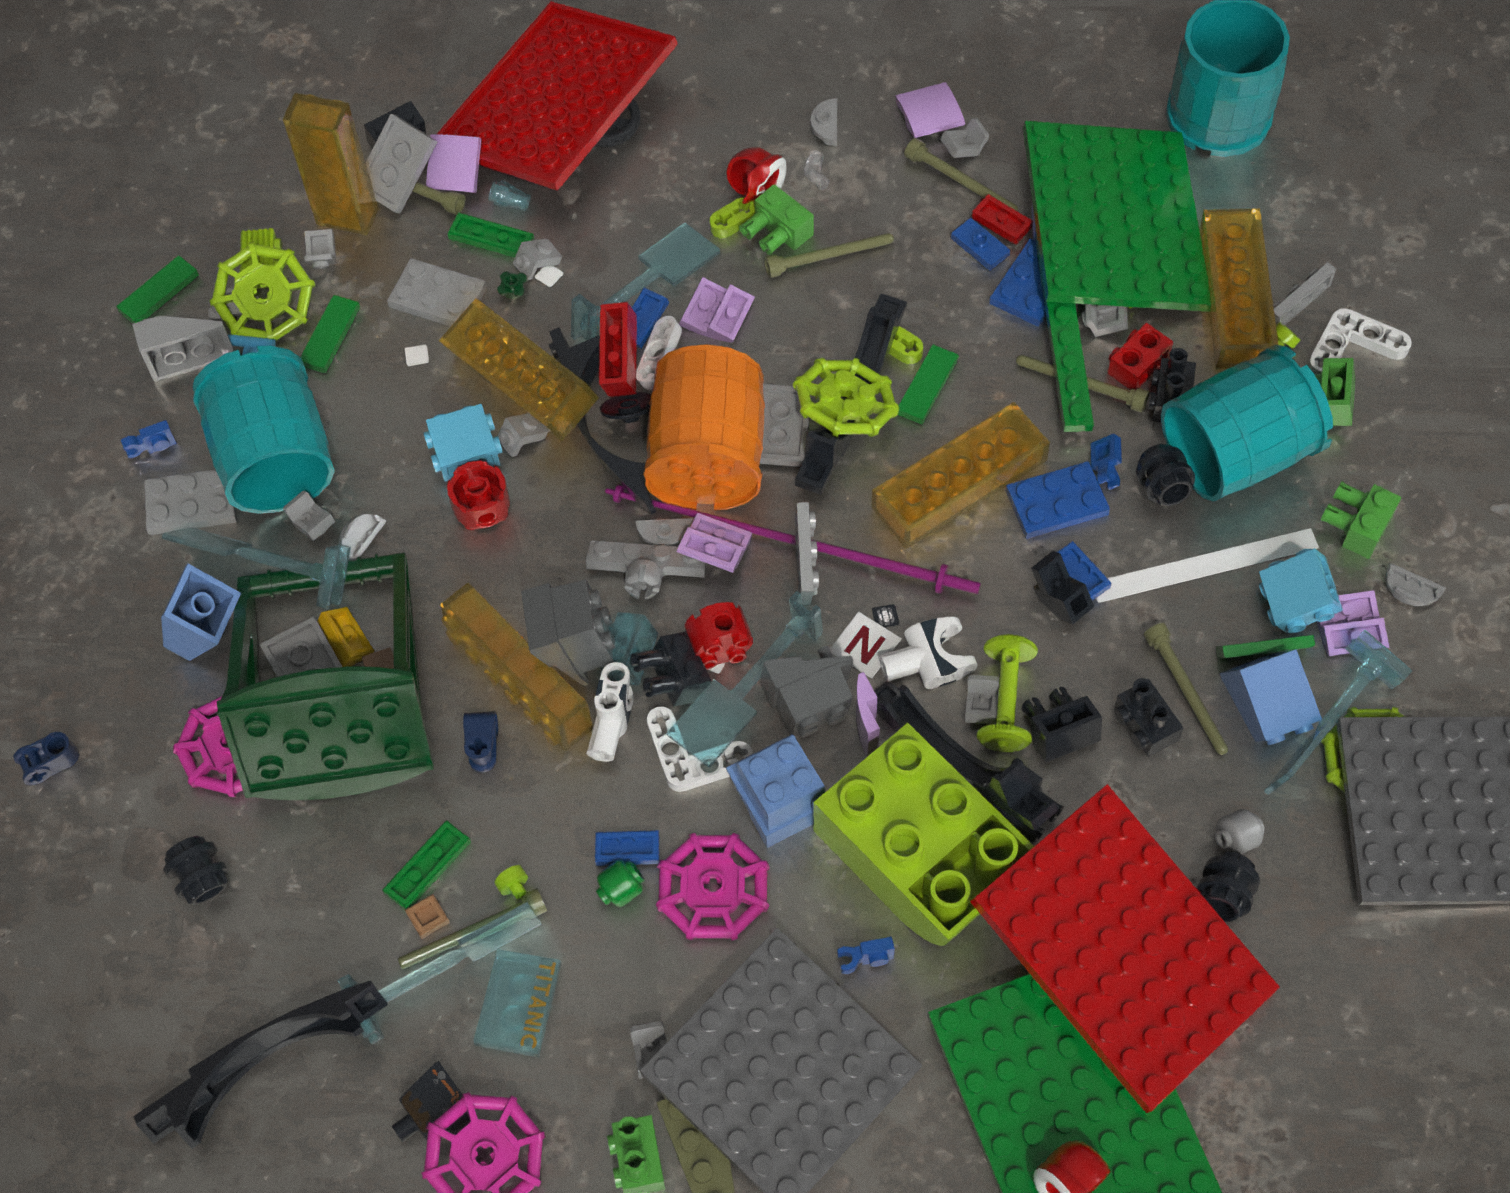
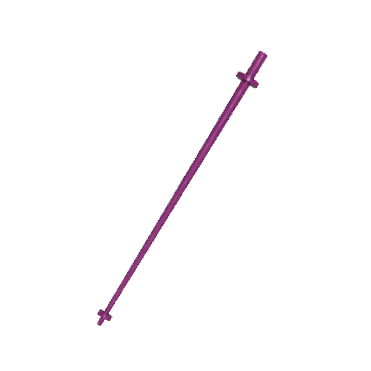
[605,485,981,594]

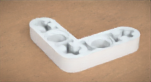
[1308,308,1412,374]
[636,316,682,390]
[647,706,753,792]

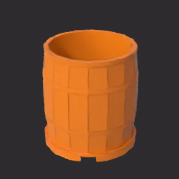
[643,344,765,511]

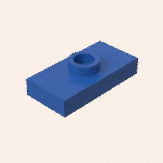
[951,218,1010,271]
[632,288,670,349]
[1058,541,1112,601]
[595,830,659,866]

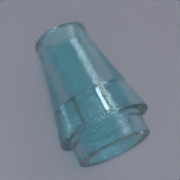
[488,180,531,211]

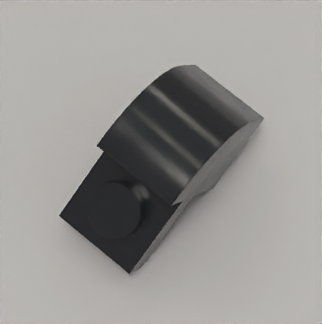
[1031,551,1094,625]

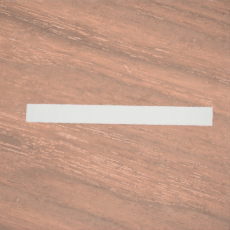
[1097,528,1319,603]

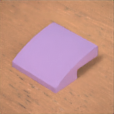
[895,82,965,138]
[426,134,481,193]
[679,277,755,343]
[677,513,752,573]
[1317,590,1389,657]
[856,672,880,757]

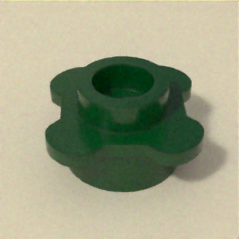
[497,271,527,299]

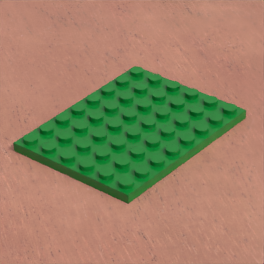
[1022,121,1213,312]
[927,974,1222,1193]

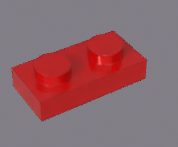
[972,194,1033,245]

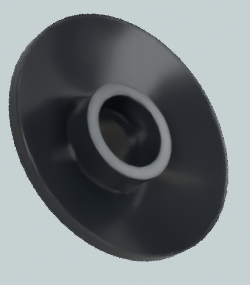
[600,392,652,423]

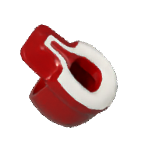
[726,147,787,204]
[1033,1141,1111,1193]

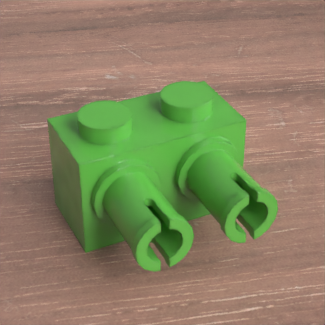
[739,184,814,255]
[1315,358,1356,426]
[1321,481,1402,559]
[607,1115,666,1193]

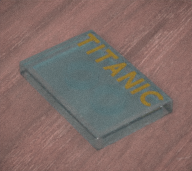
[474,949,561,1057]

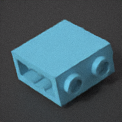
[423,404,503,482]
[1259,548,1343,633]

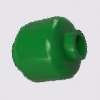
[596,860,645,907]

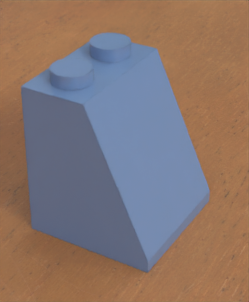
[161,564,241,661]
[1219,649,1322,745]

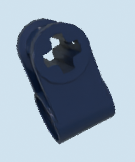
[463,711,498,773]
[13,732,79,786]

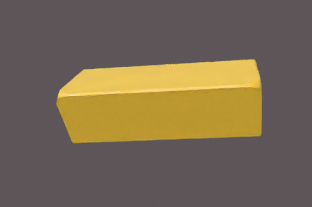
[317,607,375,667]

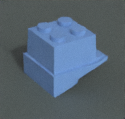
[726,734,826,848]

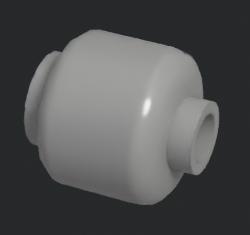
[1215,809,1265,854]

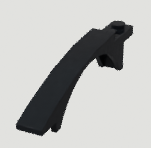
[795,293,907,495]
[549,327,657,515]
[874,681,1058,831]
[133,980,388,1149]

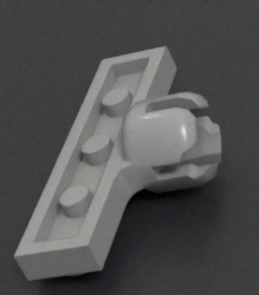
[586,540,707,600]

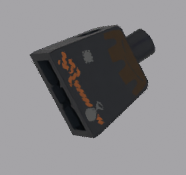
[391,1060,470,1143]

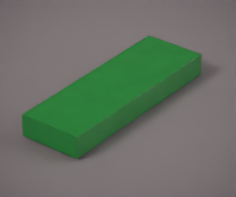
[447,212,535,258]
[116,255,199,323]
[300,295,360,374]
[898,344,959,425]
[1216,635,1315,658]
[382,820,471,910]

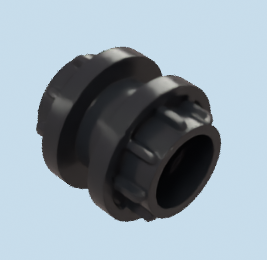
[1136,444,1195,506]
[163,836,229,905]
[1196,852,1260,922]

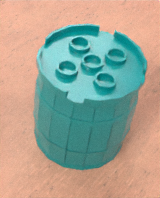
[1165,0,1290,157]
[1161,344,1333,502]
[192,345,335,514]

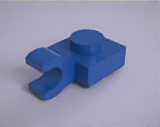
[1091,433,1122,490]
[837,936,895,974]

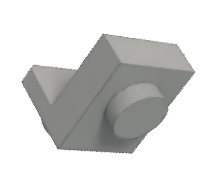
[940,118,989,158]
[304,229,336,269]
[513,239,562,280]
[1082,304,1128,337]
[498,412,548,457]
[283,491,335,541]
[965,675,999,725]
[630,1021,667,1079]

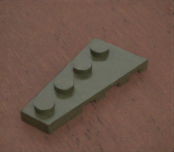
[657,1099,735,1193]

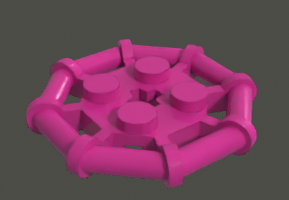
[173,696,243,798]
[656,832,770,941]
[421,1092,546,1193]

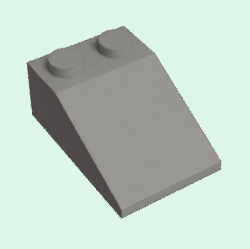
[132,316,234,382]

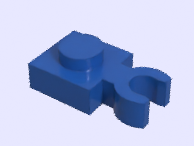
[121,420,177,458]

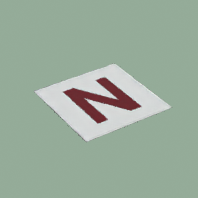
[830,612,902,679]

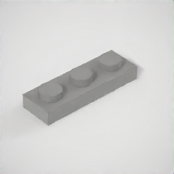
[1267,262,1336,331]

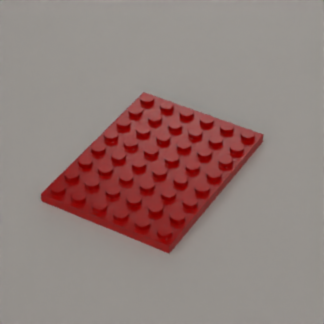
[437,1,678,191]
[970,784,1280,1113]

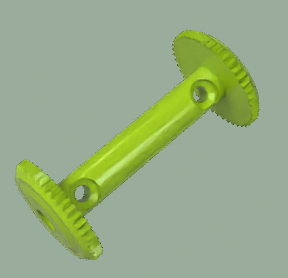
[977,634,1038,752]

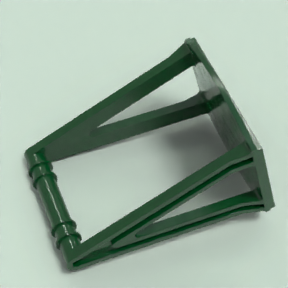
[217,552,434,800]

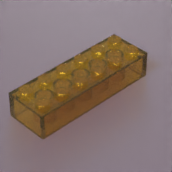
[283,93,378,235]
[1199,209,1279,369]
[439,298,599,442]
[871,402,1050,549]
[440,583,593,752]

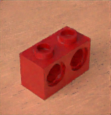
[1107,322,1174,390]

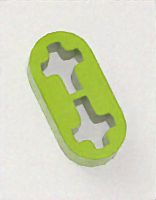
[710,197,755,238]
[888,326,923,364]

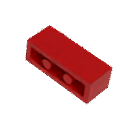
[599,302,637,397]

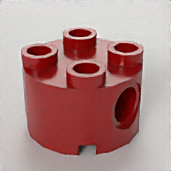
[447,461,510,530]
[684,602,753,670]

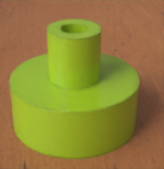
[1271,322,1301,349]
[494,865,528,899]

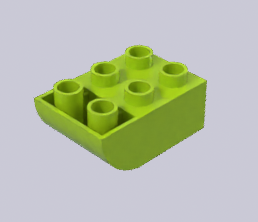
[813,723,1034,946]

